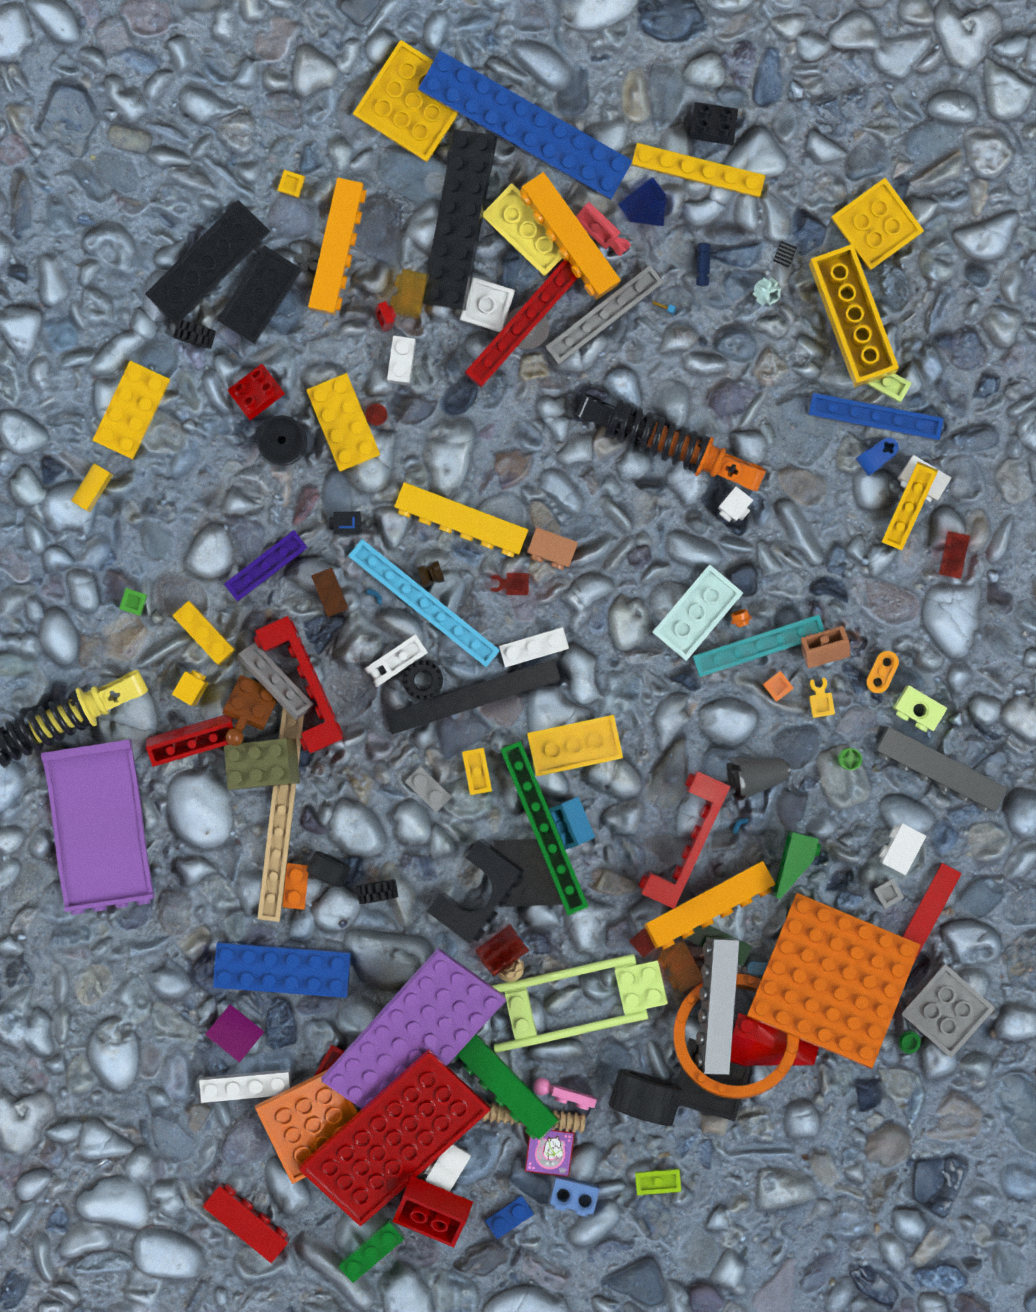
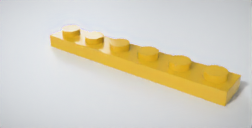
[631,143,766,198]

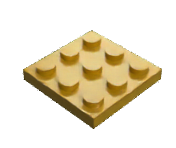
[831,178,924,271]

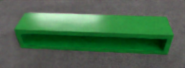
[454,1034,561,1140]

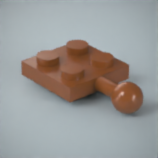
[222,675,277,746]

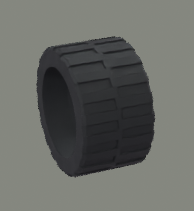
[609,1069,683,1126]

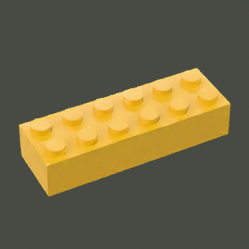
[809,244,899,388]

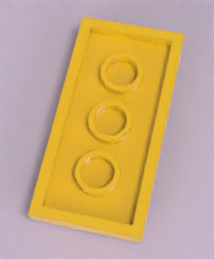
[92,361,171,460]
[306,373,381,472]
[527,715,623,777]

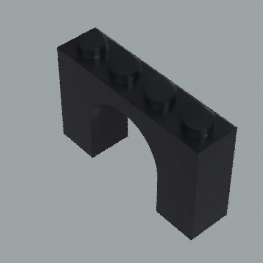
[427,839,525,944]

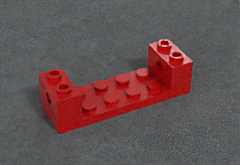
[254,616,345,753]
[638,771,731,909]

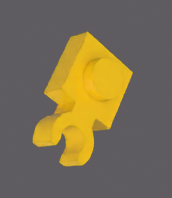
[809,678,835,718]

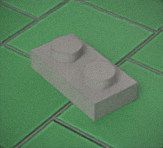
[405,766,452,813]

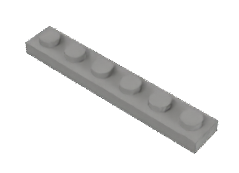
[545,265,664,365]

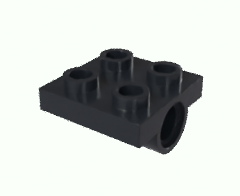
[689,102,738,146]

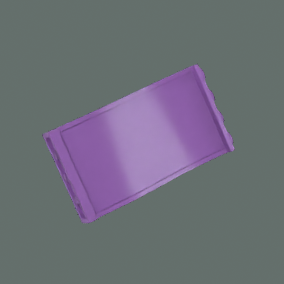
[41,739,156,915]

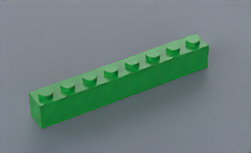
[500,741,589,917]

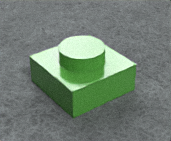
[119,588,148,616]

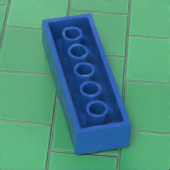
[213,941,352,998]

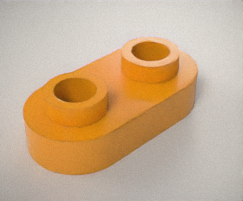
[866,651,899,693]

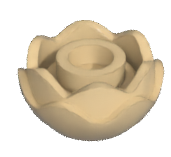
[498,957,524,982]

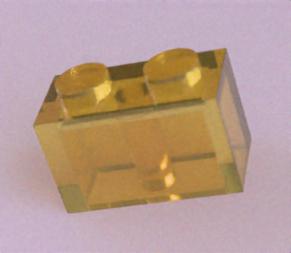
[390,269,429,321]

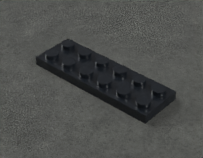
[145,200,270,324]

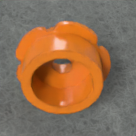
[731,609,752,627]

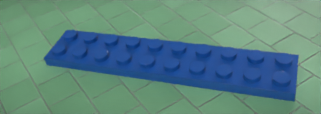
[418,51,632,200]

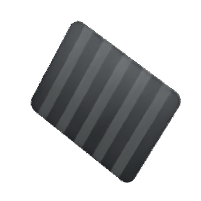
[773,241,797,267]

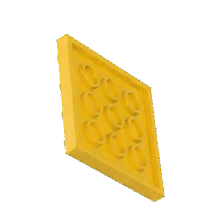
[353,40,459,163]

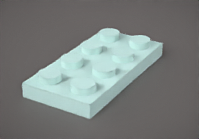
[652,564,743,661]

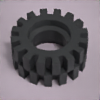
[173,320,216,349]
[403,660,443,700]
[356,879,399,904]

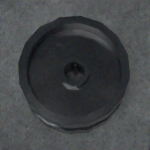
[257,415,308,466]

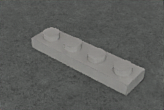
[237,642,314,720]

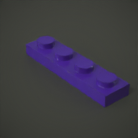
[224,530,308,602]

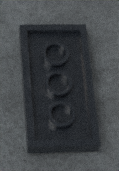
[217,245,302,344]

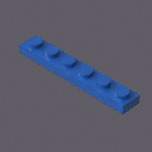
[808,393,944,441]

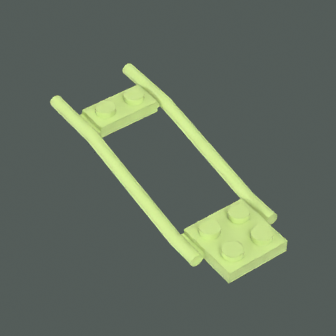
[492,954,668,1053]

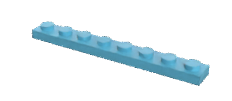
[348,539,500,667]

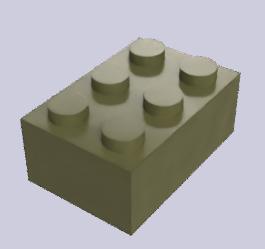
[224,738,300,790]

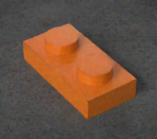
[282,863,309,910]

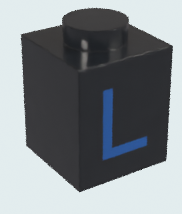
[329,511,362,535]

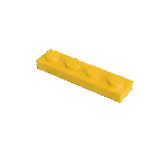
[882,461,938,550]

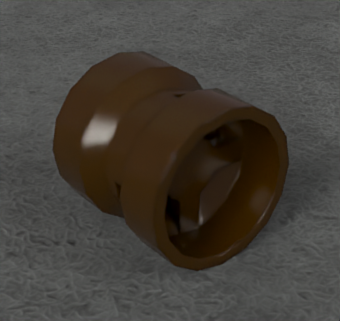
[417,561,445,588]

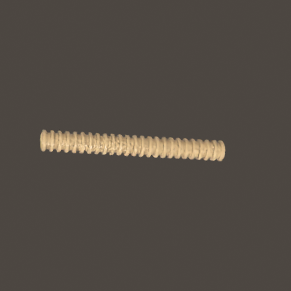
[482,1101,586,1134]

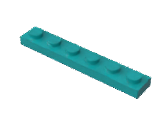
[692,615,825,677]

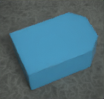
[747,961,768,975]

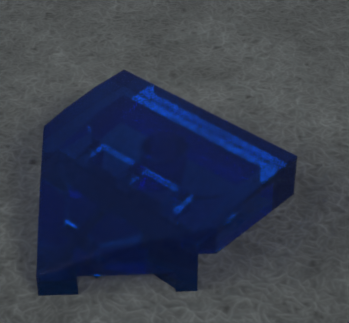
[617,177,667,226]

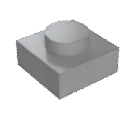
[873,878,904,909]

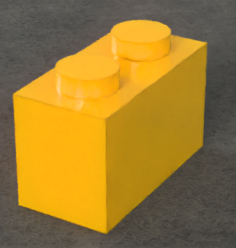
[172,670,209,706]

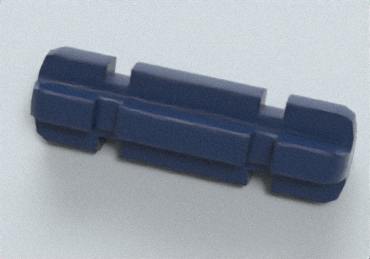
[696,243,711,287]

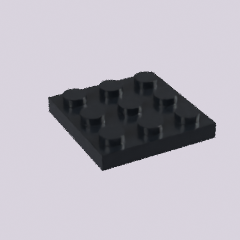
[494,839,563,907]
[676,1038,751,1122]

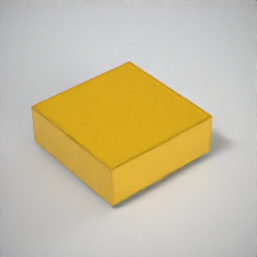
[277,170,306,198]

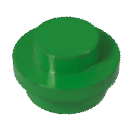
[898,1031,921,1054]

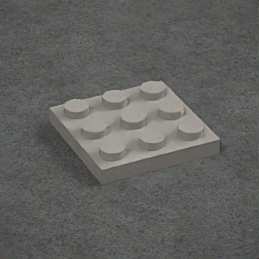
[900,963,995,1058]

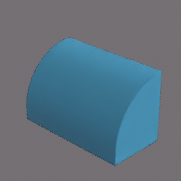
[549,796,595,850]

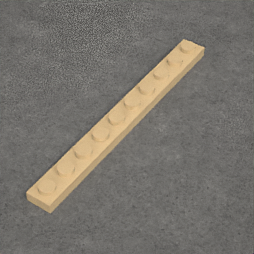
[257,707,305,922]

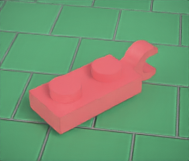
[576,202,631,256]

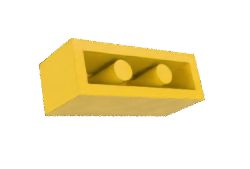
[172,601,236,665]

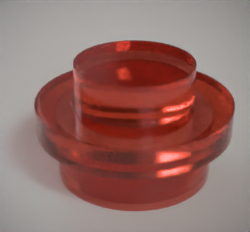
[365,403,388,426]

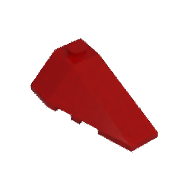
[730,1013,819,1067]

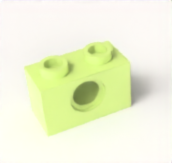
[893,685,947,732]

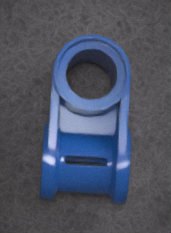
[856,438,899,476]

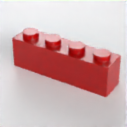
[146,715,236,767]
[202,1182,290,1263]

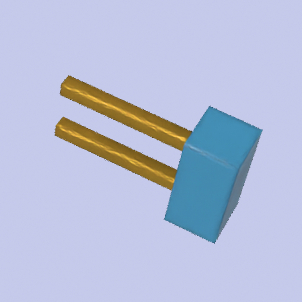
[653,301,676,315]

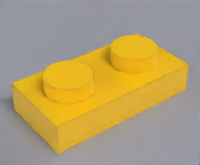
[462,747,492,795]

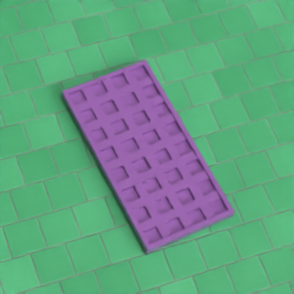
[321,948,507,1109]

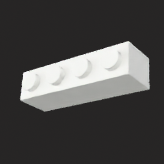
[199,1069,292,1103]

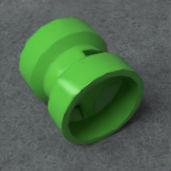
[838,748,862,770]

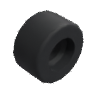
[306,851,351,887]

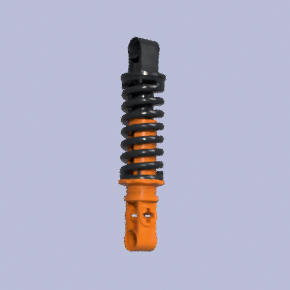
[576,393,766,491]

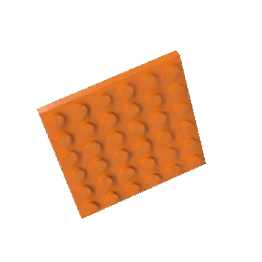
[747,893,920,1069]

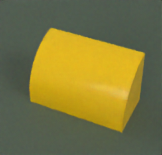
[71,463,113,512]

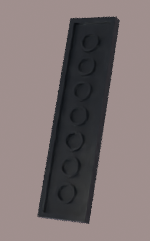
[422,130,498,310]

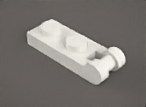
[364,634,428,687]

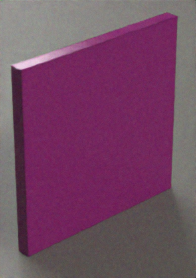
[205,1004,264,1063]

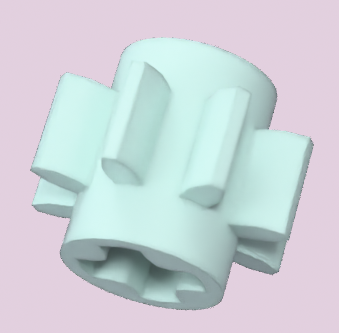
[753,277,781,306]

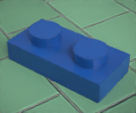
[485,1195,534,1239]

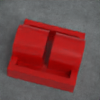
[227,364,285,421]

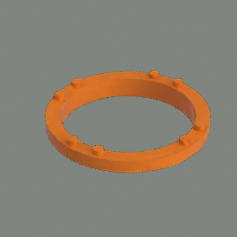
[673,974,799,1099]

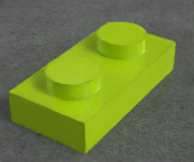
[635,1168,681,1196]

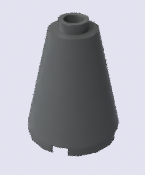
[726,757,791,801]

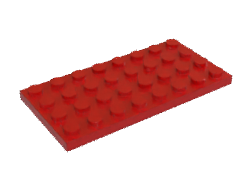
[298,1049,491,1227]

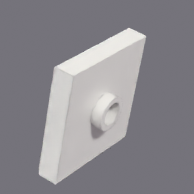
[460,277,515,333]

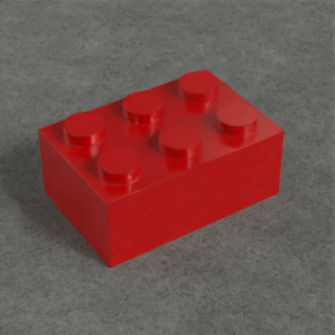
[392,1176,473,1248]

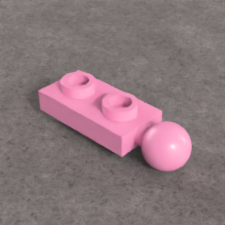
[533,1078,597,1110]

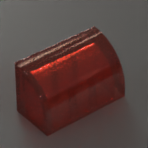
[475,924,529,977]

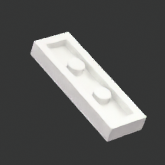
[499,627,569,667]

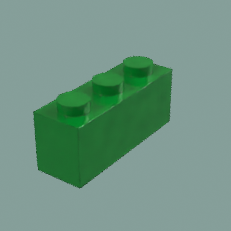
[339,1218,405,1283]

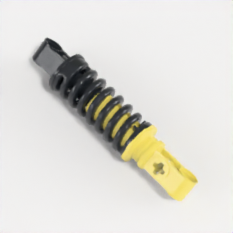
[0,670,148,768]

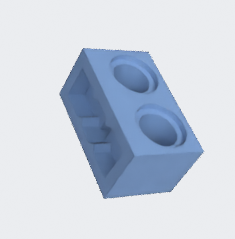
[550,1176,600,1217]

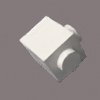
[718,486,753,522]

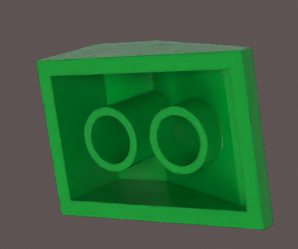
[772,831,821,899]

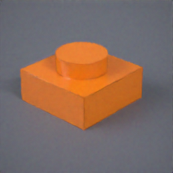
[762,671,794,702]

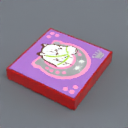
[525,1129,575,1177]

